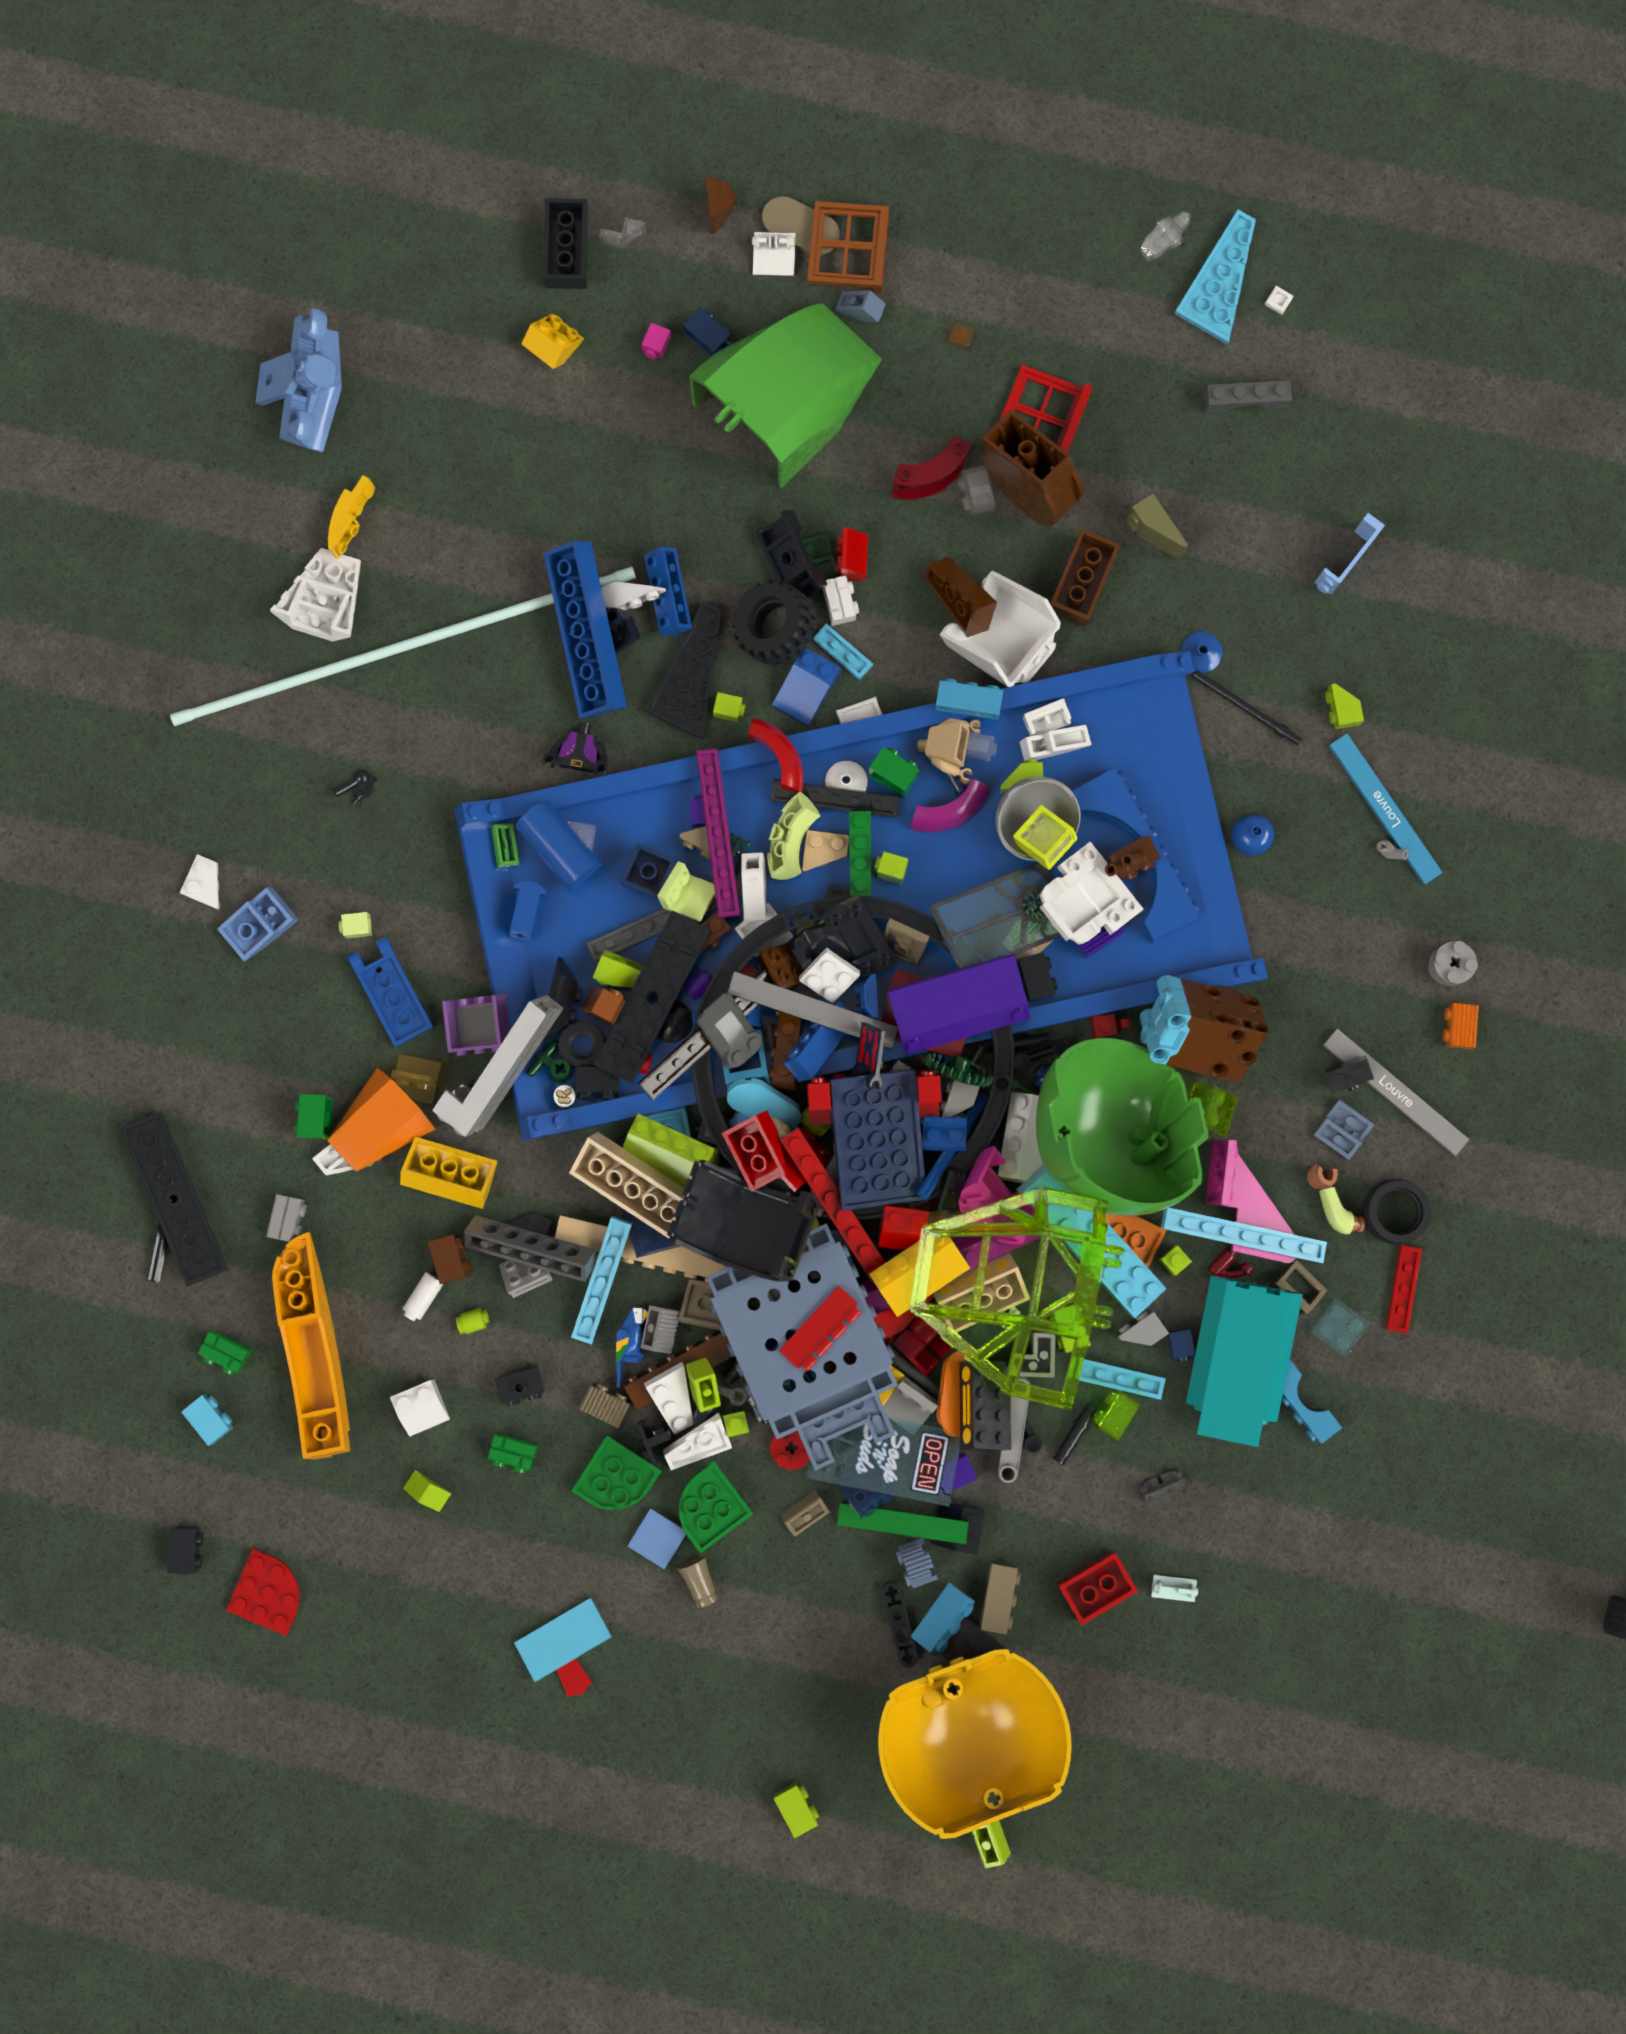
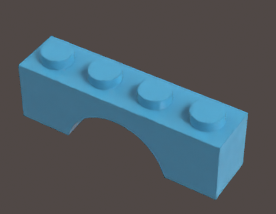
[1281,1360,1342,1444]

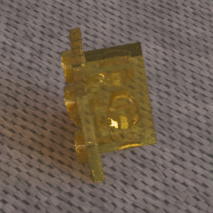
[390,1055,441,1104]

